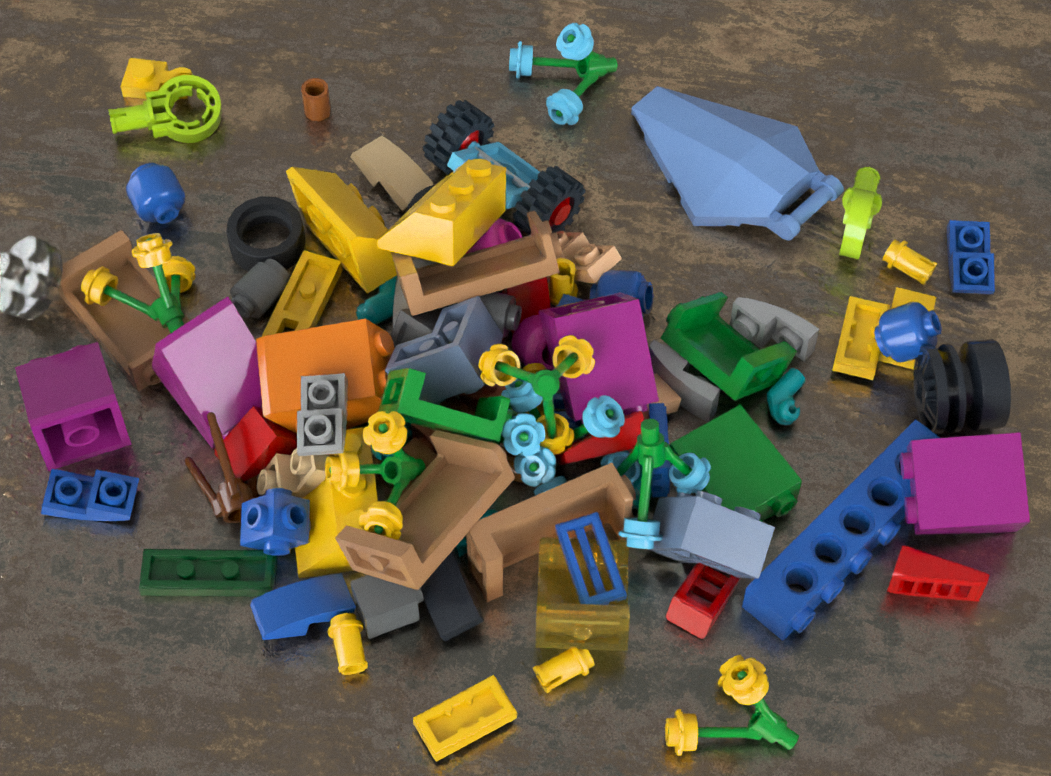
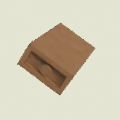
[391,211,563,316]
[51,230,190,392]
[335,430,515,590]
[466,463,636,602]

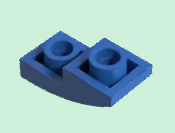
[947,220,995,294]
[41,469,139,521]
[250,573,356,640]

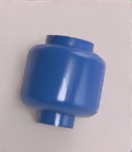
[126,163,185,224]
[590,270,654,318]
[874,302,942,362]

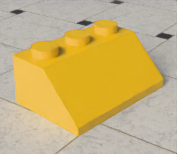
[377,159,506,266]
[286,167,397,294]
[295,427,378,579]

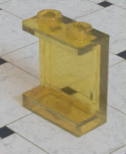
[536,537,630,651]

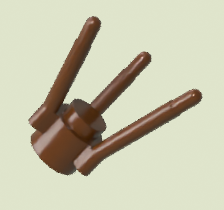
[184,412,260,523]

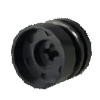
[913,339,1011,435]

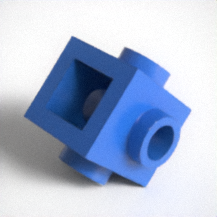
[240,488,311,556]

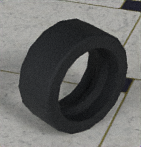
[226,196,306,271]

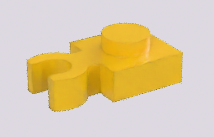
[120,58,192,99]

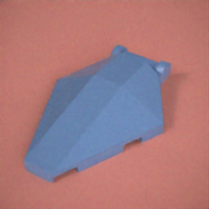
[631,86,844,241]

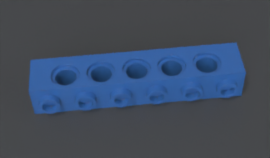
[742,419,940,641]

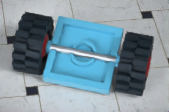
[423,100,586,235]

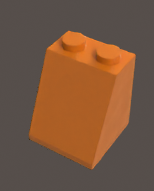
[256,319,395,434]

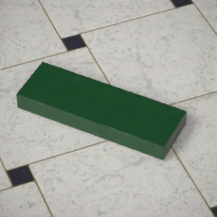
[139,549,278,597]

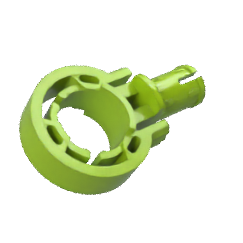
[108,75,222,143]
[839,167,882,260]

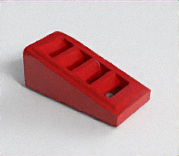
[555,411,644,465]
[887,545,990,602]
[666,563,742,639]

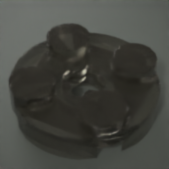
[0,236,63,320]

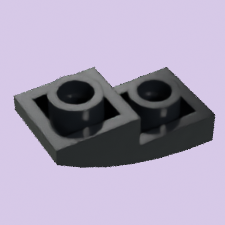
[420,547,484,641]

